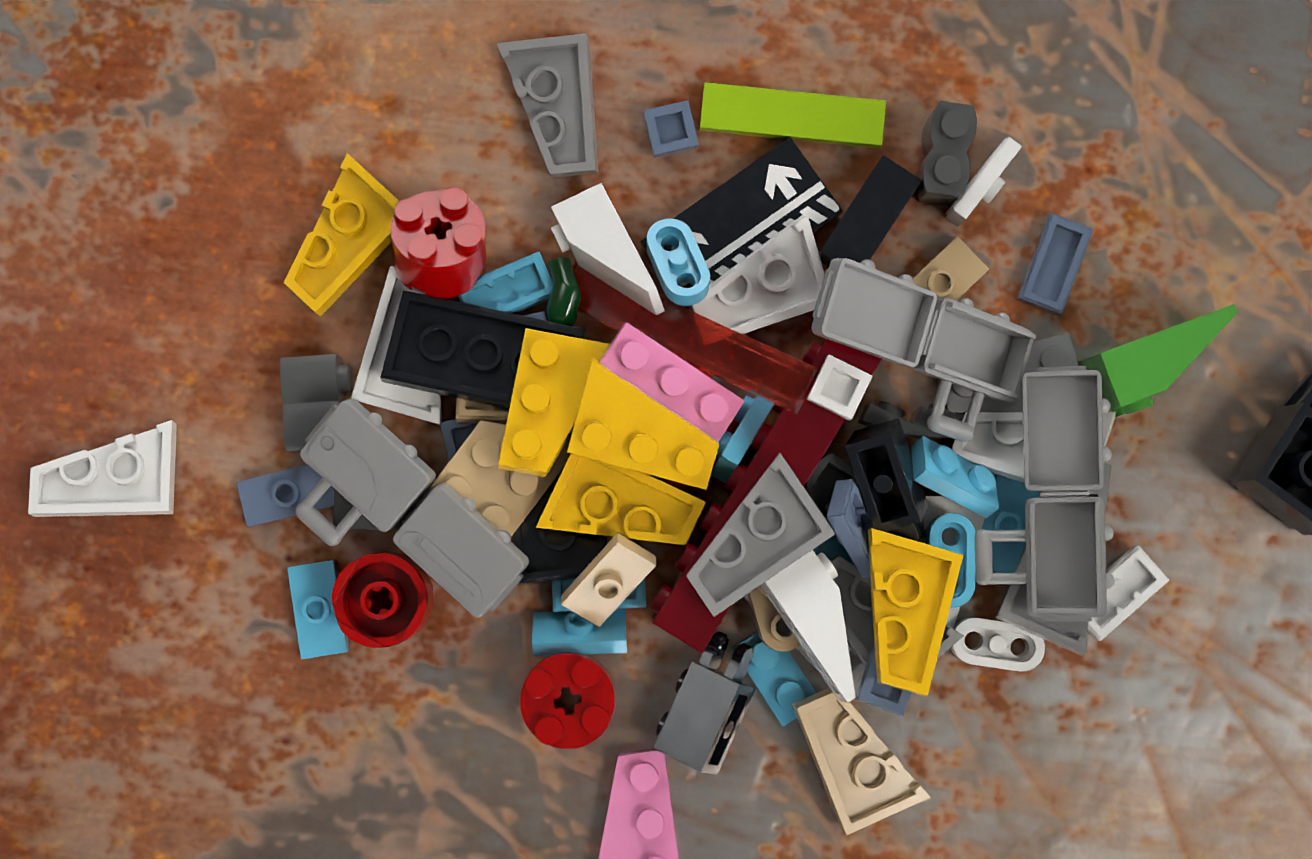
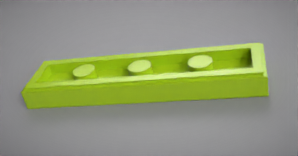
[699,82,886,149]

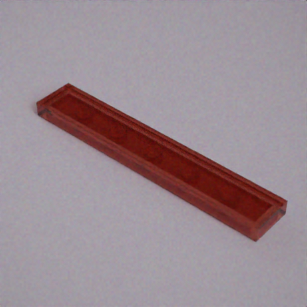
[572,261,819,414]

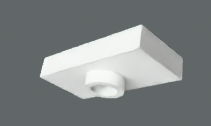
[945,137,1022,227]
[1087,545,1170,641]

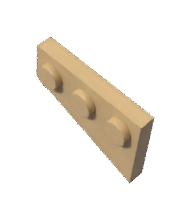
[792,688,931,836]

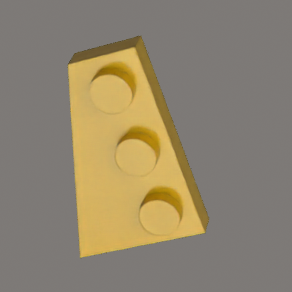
[284,153,399,317]
[498,328,610,477]
[567,358,719,490]
[536,453,706,545]
[868,528,963,696]

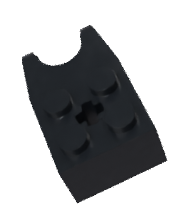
[1230,370,1312,535]

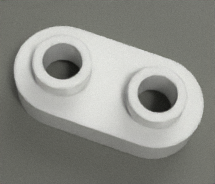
[951,617,1045,672]

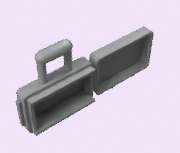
[812,258,1036,442]
[975,366,1115,621]
[295,398,529,617]

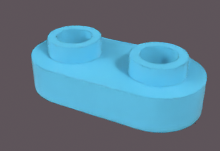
[647,219,710,306]
[925,513,976,608]

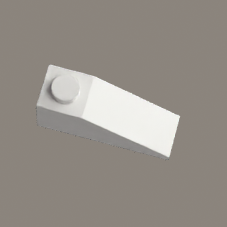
[551,183,665,315]
[760,550,856,703]

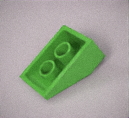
[1078,304,1238,417]

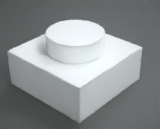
[806,355,873,421]

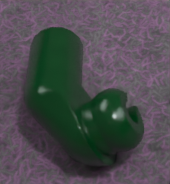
[546,257,581,326]

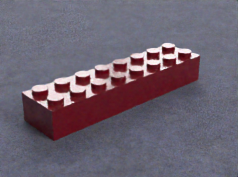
[649,338,882,654]

